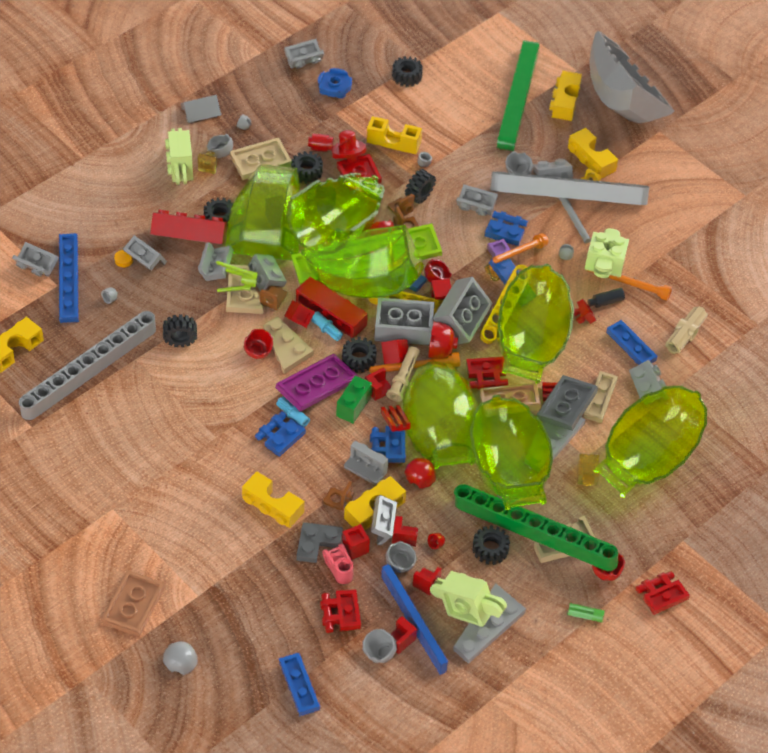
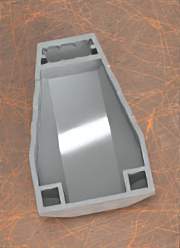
[589,30,674,123]

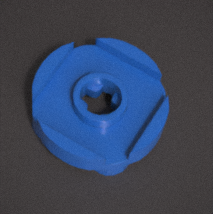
[318,68,352,98]

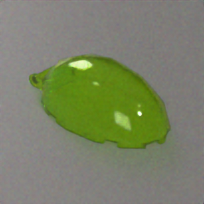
[496,264,574,384]
[403,360,482,469]
[594,385,707,498]
[470,395,553,510]

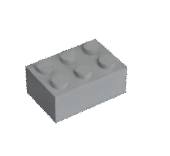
[432,276,493,344]
[375,298,434,345]

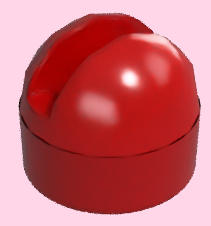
[427,533,445,550]

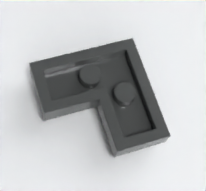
[297,522,343,563]

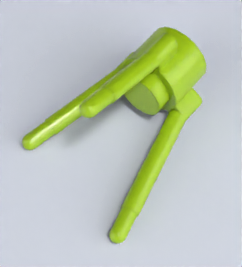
[216,261,258,292]

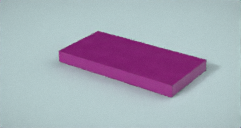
[275,353,359,412]

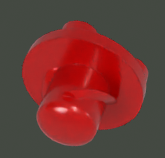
[331,130,366,161]

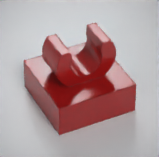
[572,299,596,324]

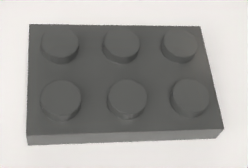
[537,375,598,431]

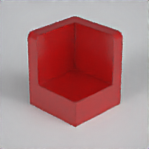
[430,278,452,299]
[284,300,315,328]
[381,339,408,364]
[365,367,391,401]
[392,516,418,547]
[342,524,370,560]
[412,567,442,596]
[391,616,417,655]

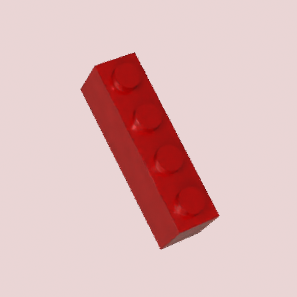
[150,209,227,244]
[296,277,368,338]

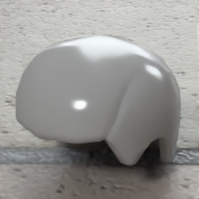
[206,134,233,159]
[505,151,533,174]
[385,541,417,573]
[363,629,397,664]
[163,641,198,675]

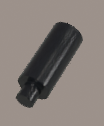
[587,288,625,308]

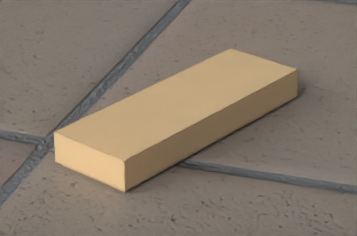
[583,371,618,423]

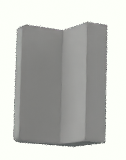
[180,95,221,123]
[123,235,167,271]
[371,495,397,546]

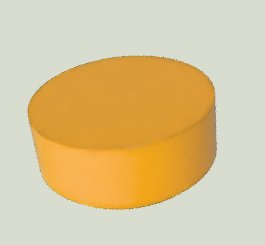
[114,250,133,268]

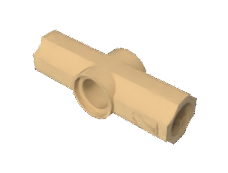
[665,306,708,354]

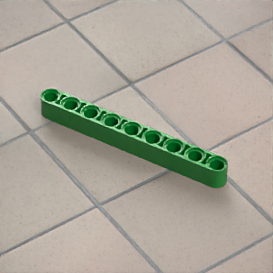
[496,40,540,151]
[454,484,618,571]

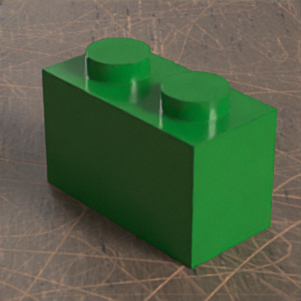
[336,376,372,424]

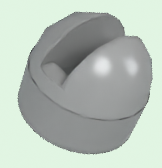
[237,114,251,130]
[417,152,432,167]
[559,244,574,260]
[101,287,118,304]

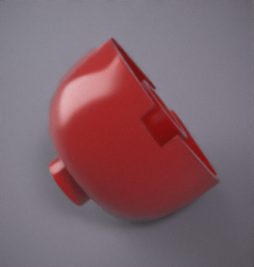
[428,322,458,359]

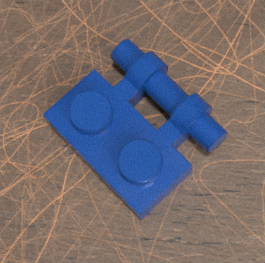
[485,211,528,246]
[255,411,306,457]
[370,426,406,463]

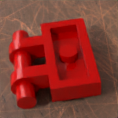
[466,357,508,390]
[636,571,690,615]
[320,589,361,633]

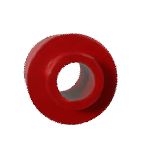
[308,133,334,152]

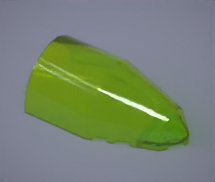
[287,173,385,256]

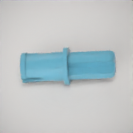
[311,311,343,341]
[276,397,310,427]

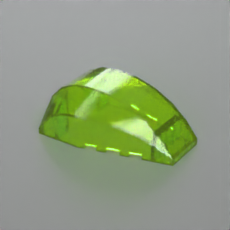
[226,164,304,261]
[301,225,424,298]

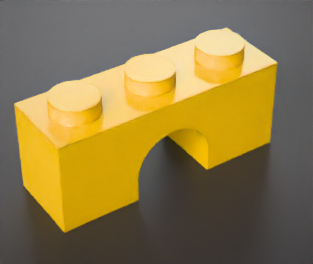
[550,70,582,121]
[366,116,422,155]
[568,128,618,179]
[0,317,44,373]
[242,471,305,528]
[344,476,406,530]

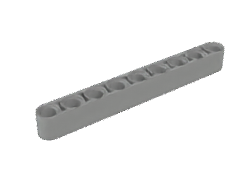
[490,172,649,205]
[19,311,156,420]

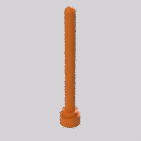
[492,233,548,264]
[587,270,672,301]
[369,352,460,373]

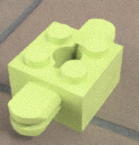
[165,128,193,185]
[585,228,629,278]
[430,571,507,627]

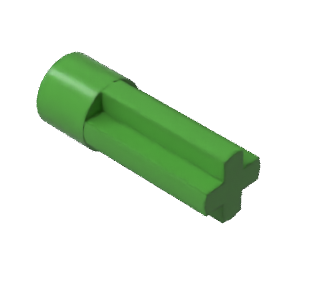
[568,603,605,623]

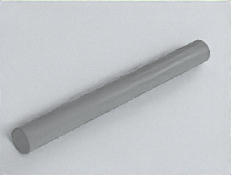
[558,197,591,243]

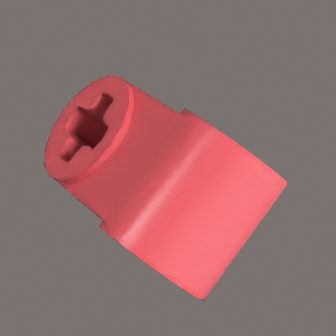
[322,543,353,584]

